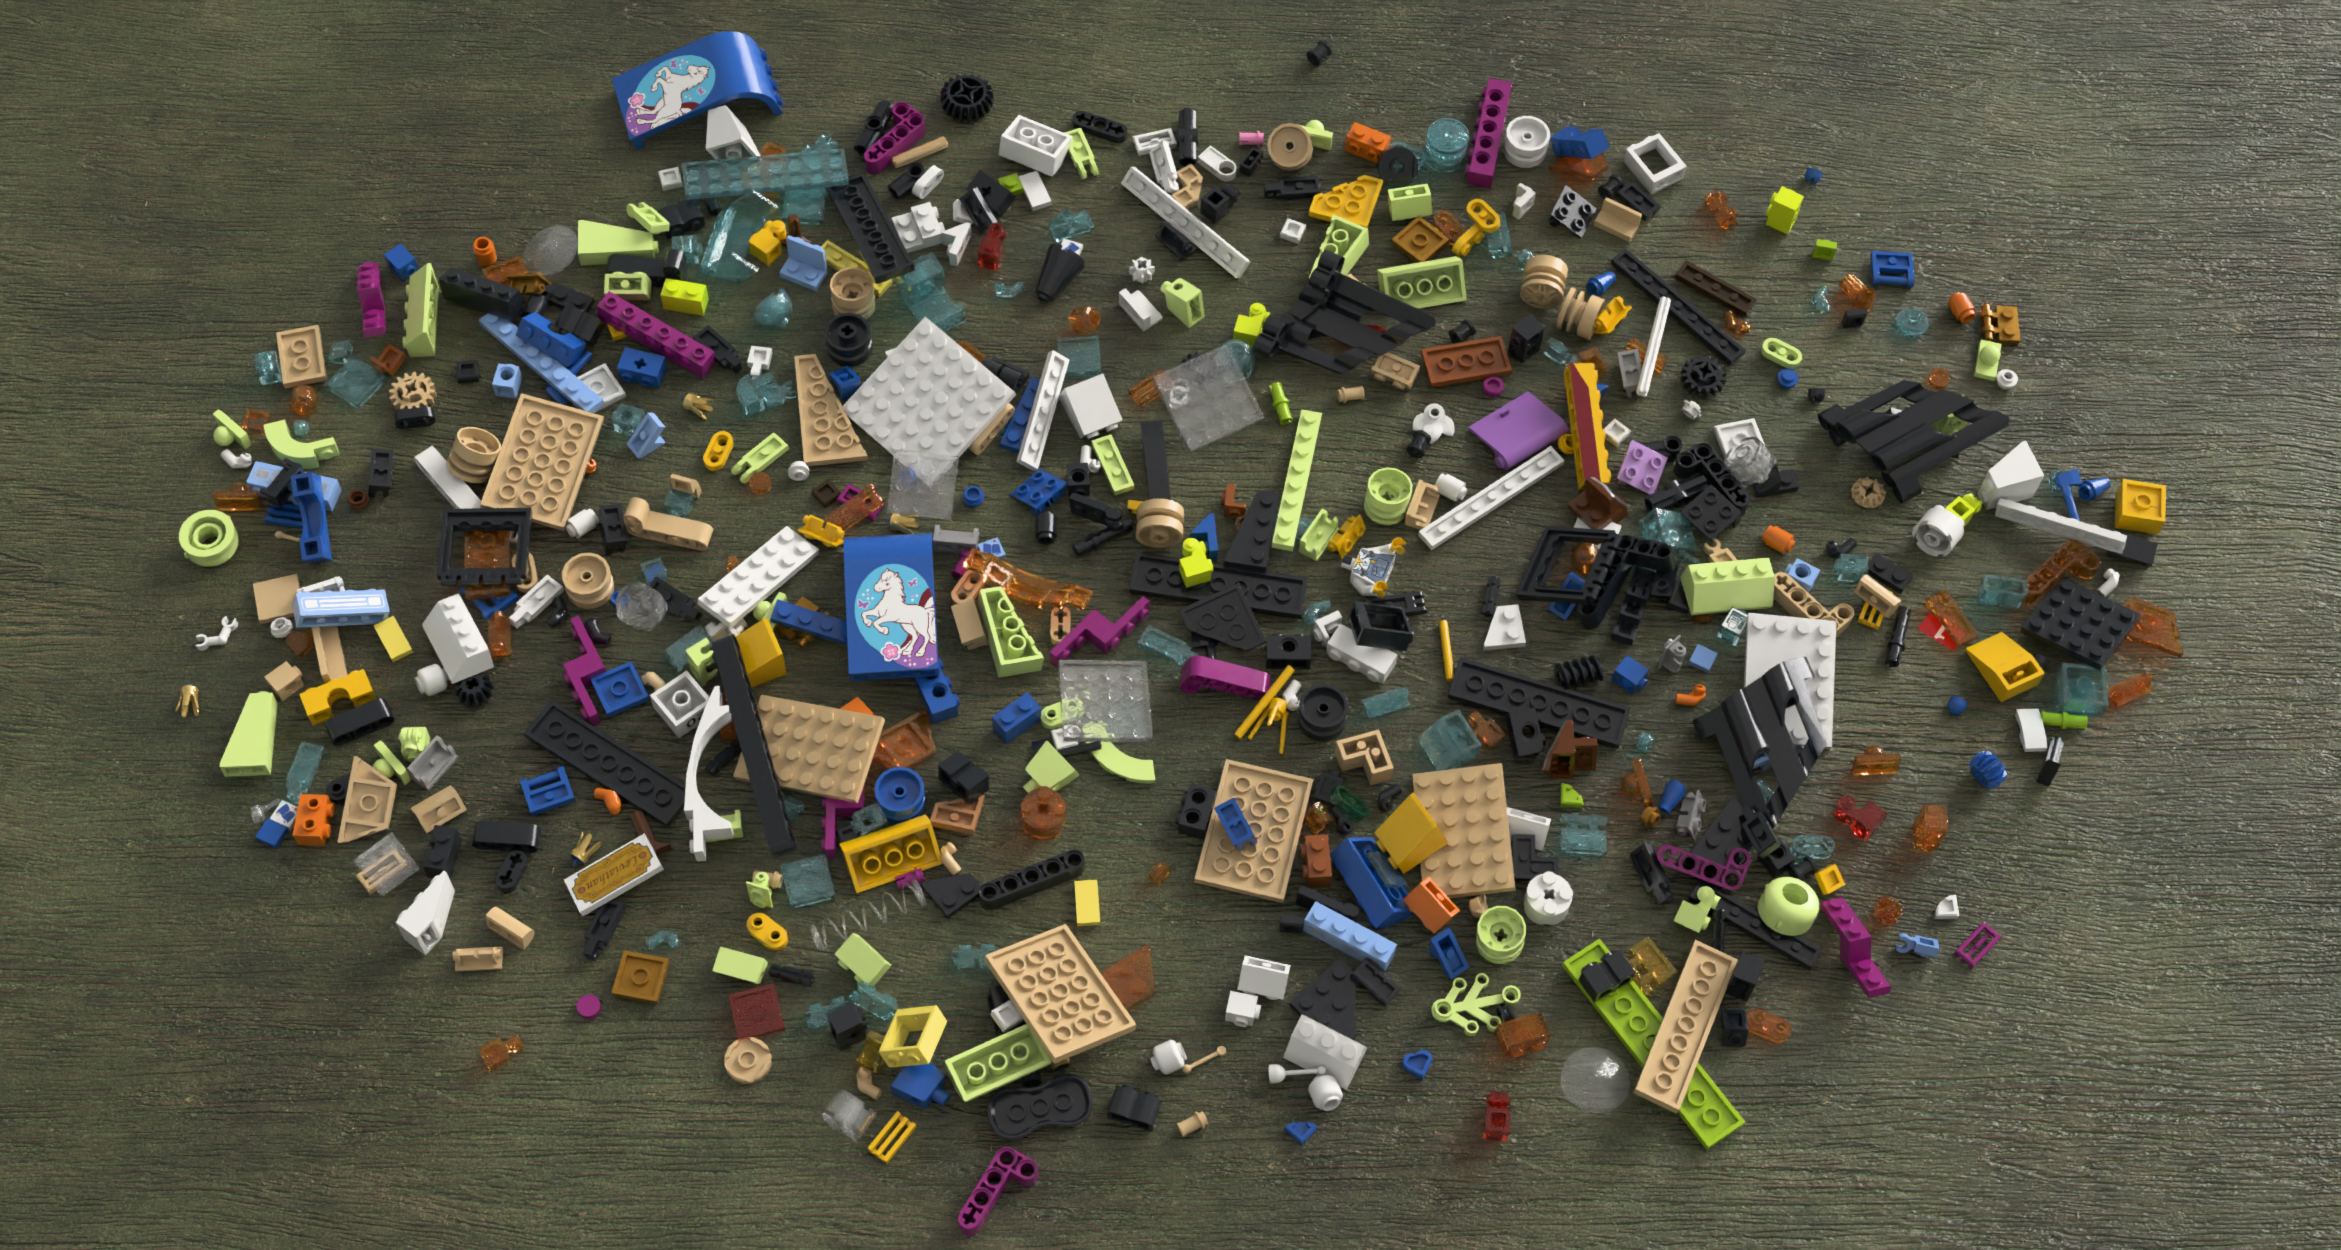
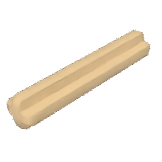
[892,136,948,168]

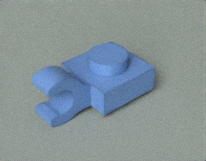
[1896,933,1939,957]

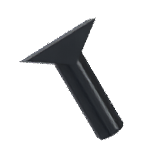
[2036,736,2064,787]

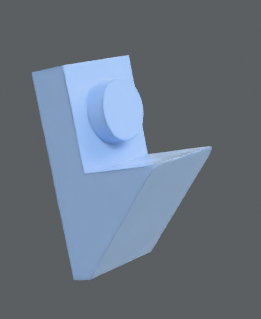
[627,413,665,458]

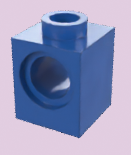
[384,243,419,282]
[1612,655,1649,695]

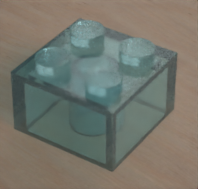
[896,252,946,311]
[2055,663,2109,718]

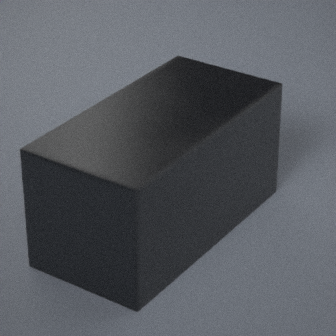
[1239,147,1263,177]

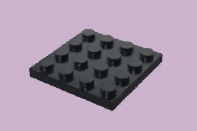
[2020,577,2142,671]

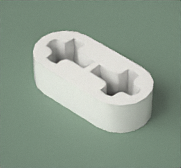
[912,166,944,199]

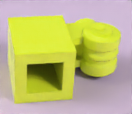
[1233,303,1270,347]
[1945,493,1983,528]
[1179,538,1214,588]

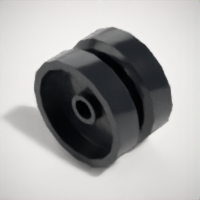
[825,313,872,367]
[1298,684,1349,742]

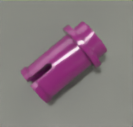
[951,550,975,579]
[895,867,925,891]

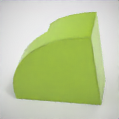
[1560,783,1584,808]

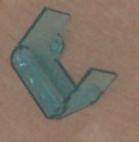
[699,189,779,283]

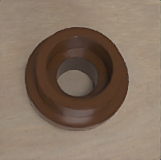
[347,489,370,510]

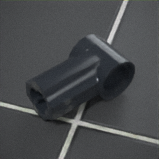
[888,162,925,200]
[1640,435,1683,462]

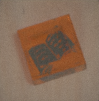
[242,409,271,434]

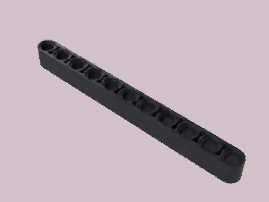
[712,634,797,859]

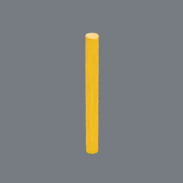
[1234,665,1295,739]

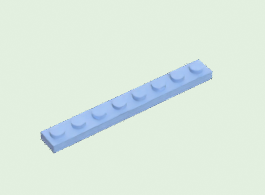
[479,313,604,413]

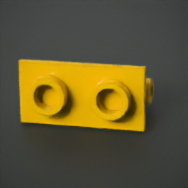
[1594,296,1632,334]
[1328,514,1366,559]
[797,515,845,548]

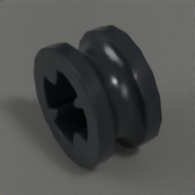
[1496,1003,1515,1026]

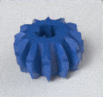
[1968,751,2007,789]

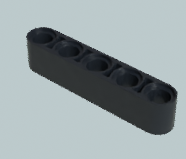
[979,849,1085,910]

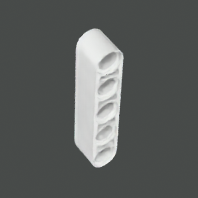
[413,446,481,509]

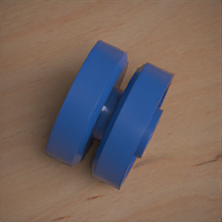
[874,767,926,824]

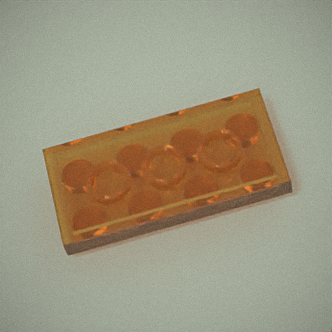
[465,531,511,600]

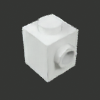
[1225,991,1261,1027]

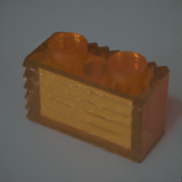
[1495,1011,1551,1057]

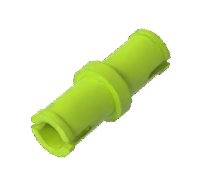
[1269,382,1293,425]
[2040,711,2088,730]

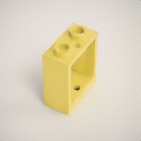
[879,1005,947,1068]

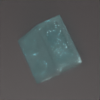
[1418,709,1481,771]

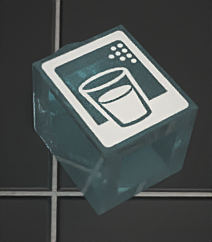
[1717,606,1748,646]

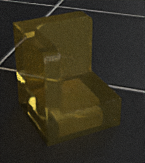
[856,1031,885,1073]

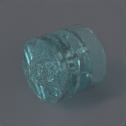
[1424,118,1469,172]

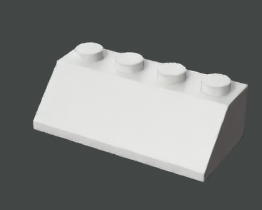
[422,593,494,684]

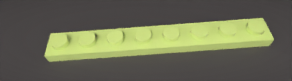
[1271,409,1322,551]

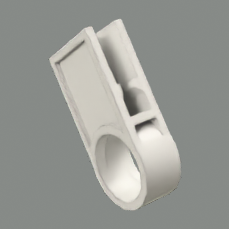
[1197,145,1237,182]

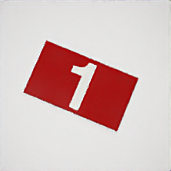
[1918,612,1965,651]

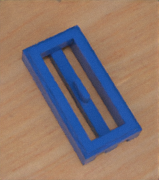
[264,504,303,529]

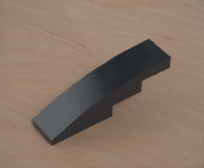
[1141,421,1171,500]
[1611,566,1656,646]

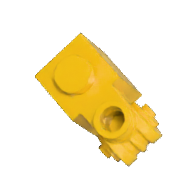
[748,220,787,266]

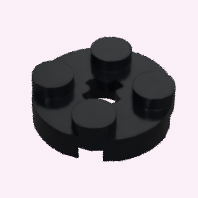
[1377,146,1418,187]

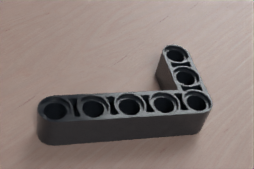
[1578,535,1677,629]

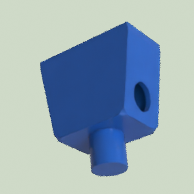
[891,1062,951,1109]

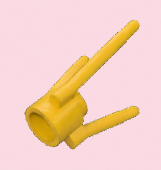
[1248,698,1289,754]

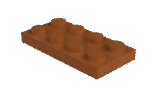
[1421,336,1512,388]

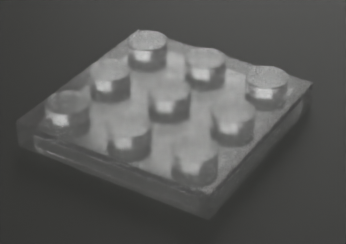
[887,450,959,521]

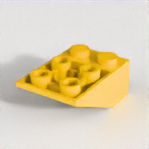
[1965,632,2045,702]

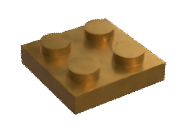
[1391,216,1449,263]
[611,950,670,1005]

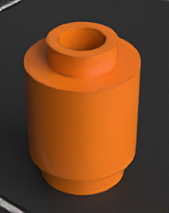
[473,237,497,266]
[1947,292,1976,324]
[1762,525,1796,555]

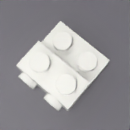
[892,202,945,253]

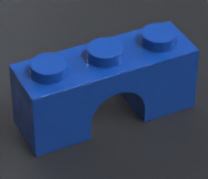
[1550,126,1610,159]
[515,312,586,367]

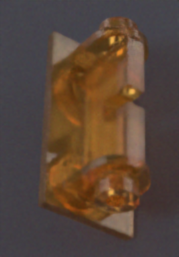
[1705,187,1738,229]
[489,611,511,658]
[2105,673,2154,707]

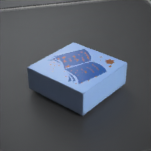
[977,537,1006,565]

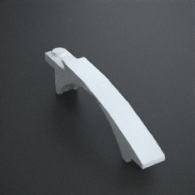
[684,686,733,861]

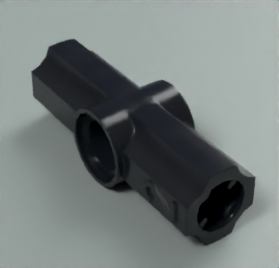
[854,100,893,156]
[1177,108,1198,167]
[1644,474,1708,515]

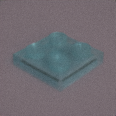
[782,185,827,225]
[325,356,387,409]
[781,854,836,909]

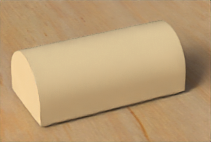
[1854,574,1902,618]
[486,907,535,950]

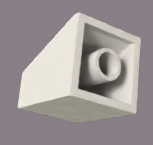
[706,105,762,172]
[1059,374,1122,440]
[1978,441,2044,510]

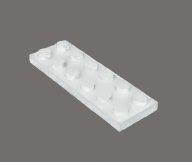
[697,526,819,628]

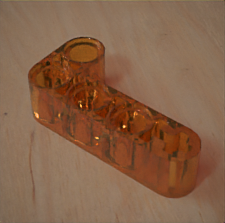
[2018,539,2101,605]

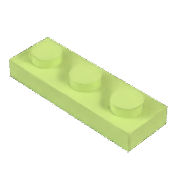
[1091,434,1134,496]

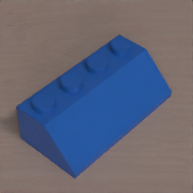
[1330,837,1415,928]

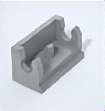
[1617,349,1642,397]
[933,525,979,555]
[407,735,459,791]

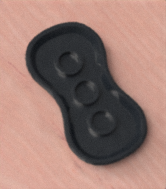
[987,1074,1093,1140]

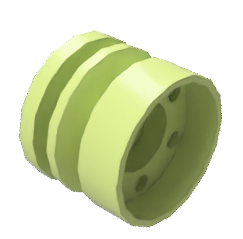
[1364,467,1413,525]
[1476,906,1526,964]

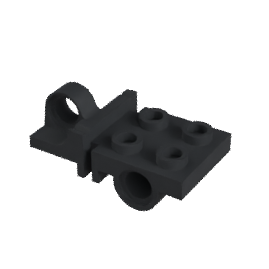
[981,356,1030,394]

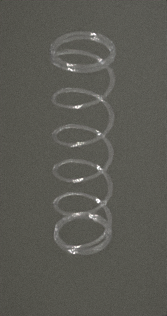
[809,879,926,951]

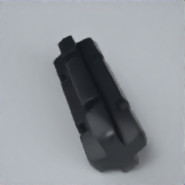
[1482,576,1501,617]
[705,739,742,776]
[1711,909,1725,953]
[768,963,814,986]

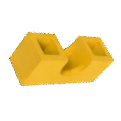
[299,669,376,726]

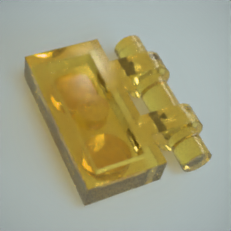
[1623,937,1678,996]

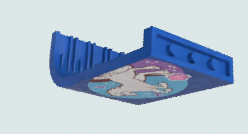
[612,31,783,150]
[844,533,939,681]

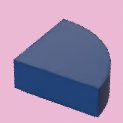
[1284,1121,1318,1146]

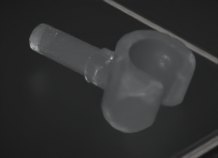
[251,798,281,823]

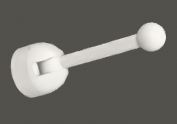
[1269,1064,1326,1084]

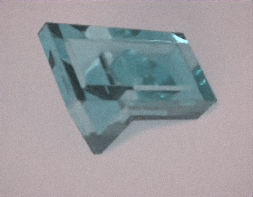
[1049,207,1094,242]

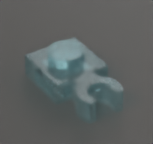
[1544,337,1579,367]
[757,381,798,409]

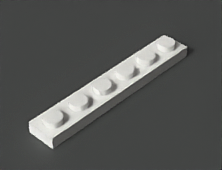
[1016,350,1069,471]
[1995,498,2127,554]

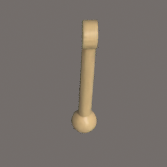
[275,531,300,542]
[1182,1046,1226,1074]

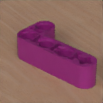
[864,102,925,175]
[1179,656,1271,700]
[1655,844,1751,890]
[958,1147,1038,1236]

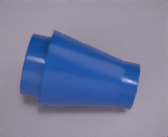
[1586,271,1616,296]
[2078,477,2111,501]
[1657,779,1686,814]

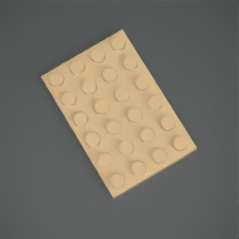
[480,393,604,531]
[733,695,885,803]
[1194,759,1313,903]
[1412,763,1516,899]
[984,924,1136,1064]

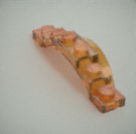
[963,548,1093,611]

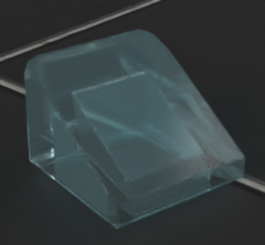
[327,339,353,364]

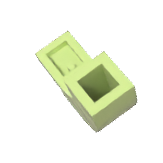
[264,420,339,469]

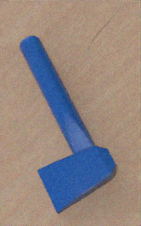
[546,351,593,405]
[2054,469,2082,522]

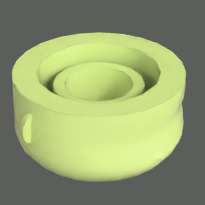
[179,510,239,567]
[1758,877,1819,936]

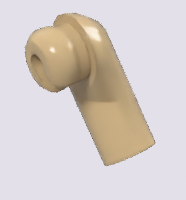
[642,672,665,692]
[940,842,962,876]
[856,1066,882,1100]

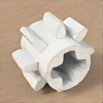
[1129,257,1155,283]

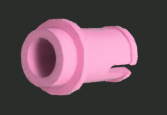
[1240,131,1264,147]

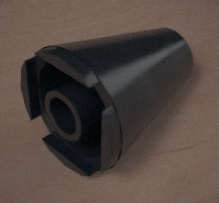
[1035,243,1085,303]

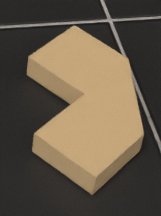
[1170,164,1203,210]

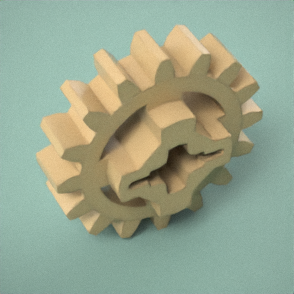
[389,372,437,411]

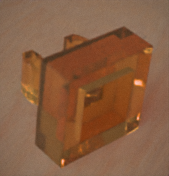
[1304,802,1334,834]

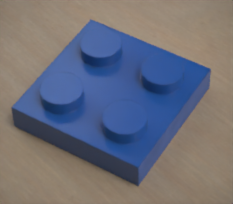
[590,661,649,718]

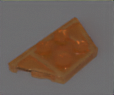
[2123,596,2184,658]
[872,708,936,769]
[1100,944,1155,1011]

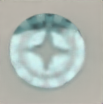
[1895,308,1929,338]

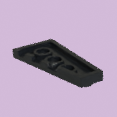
[1223,490,1279,571]

